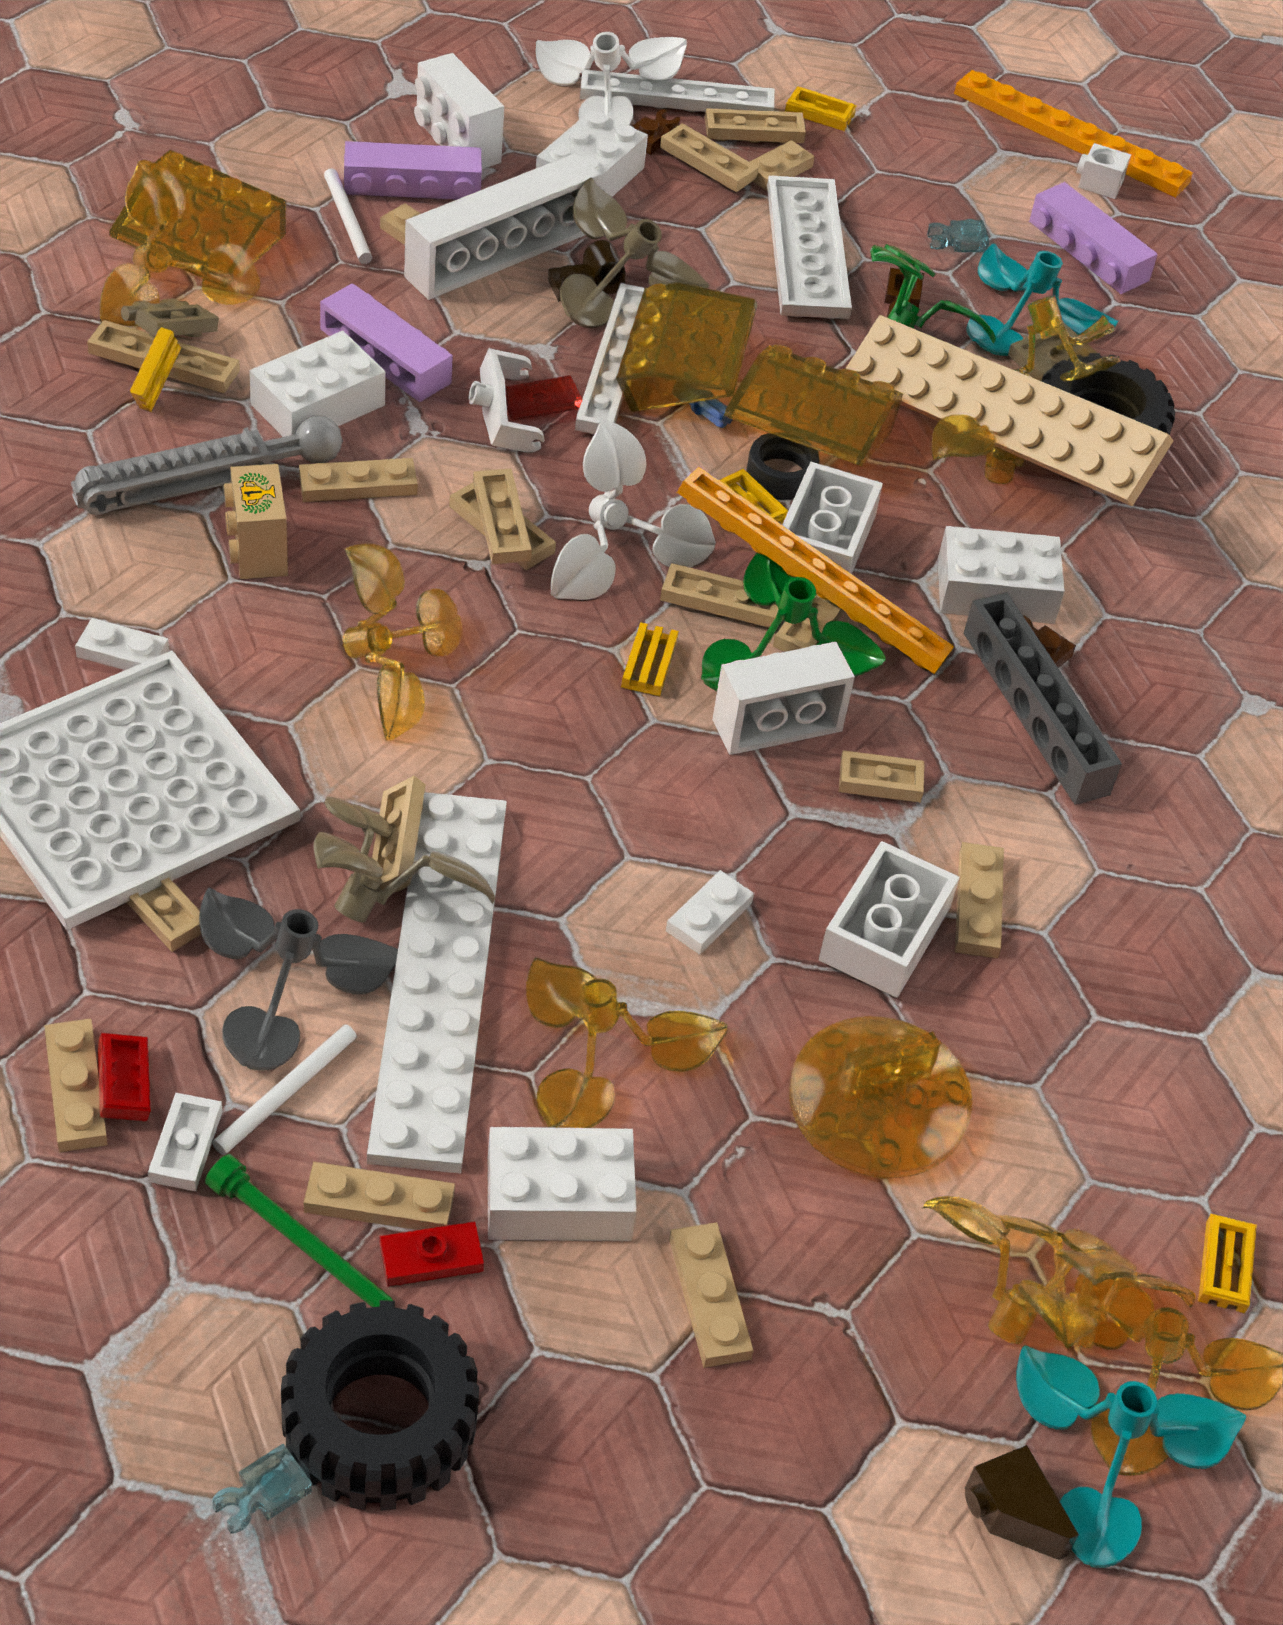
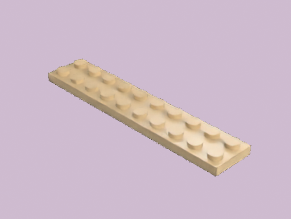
[842,315,1173,506]

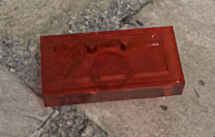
[505,375,582,421]

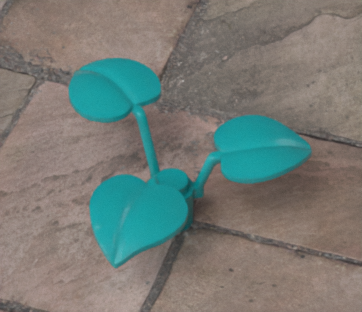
[966,243,1119,356]
[1016,1345,1246,1568]

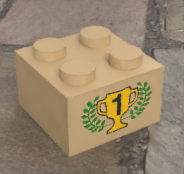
[224,464,288,579]

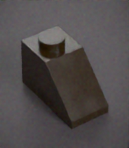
[964,1445,1079,1560]

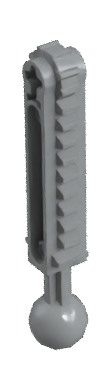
[71,416,343,515]

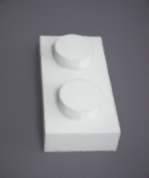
[75,618,169,670]
[666,870,754,955]
[148,1093,222,1191]

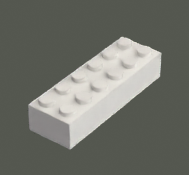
[404,153,601,300]

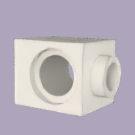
[1076,143,1131,199]

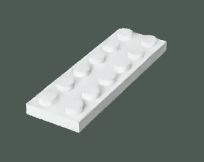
[767,176,852,319]

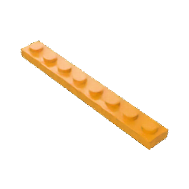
[954,70,1193,198]
[677,467,954,674]

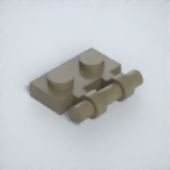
[121,298,219,338]

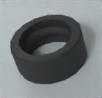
[746,432,820,500]

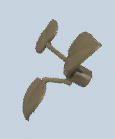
[560,177,709,328]
[314,796,495,922]

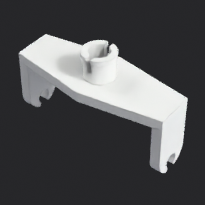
[469,348,545,452]

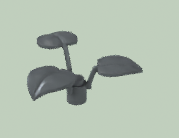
[199,888,398,1071]

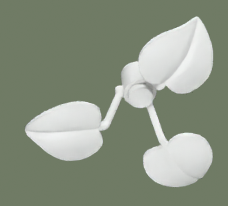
[536,32,687,125]
[551,420,716,600]

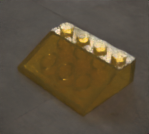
[109,150,286,289]
[616,282,758,412]
[724,345,904,466]

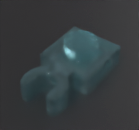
[927,219,990,252]
[212,1444,312,1534]

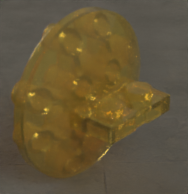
[789,1016,972,1179]

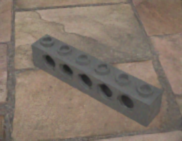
[963,592,1122,805]

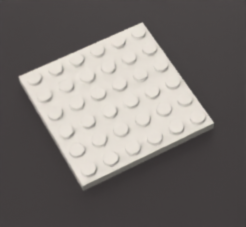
[0,651,300,930]

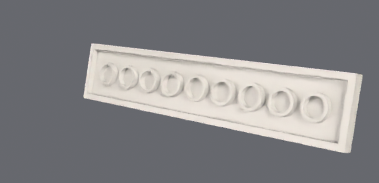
[367,792,507,1174]

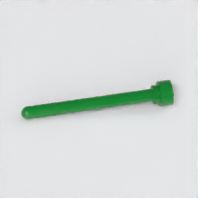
[205,1154,393,1307]

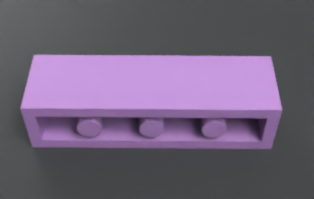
[344,141,482,200]
[1029,182,1158,294]
[320,283,453,402]

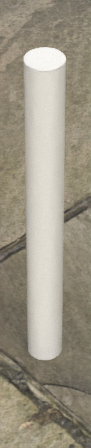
[324,168,372,264]
[212,1024,357,1155]

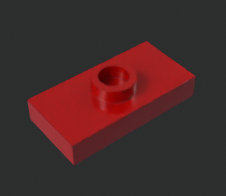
[98,1033,151,1121]
[379,1221,484,1287]

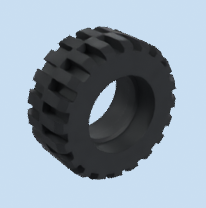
[1041,353,1176,435]
[281,1300,479,1511]

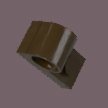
[548,240,626,302]

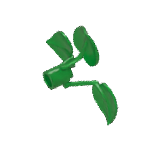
[870,244,996,344]
[701,553,886,691]

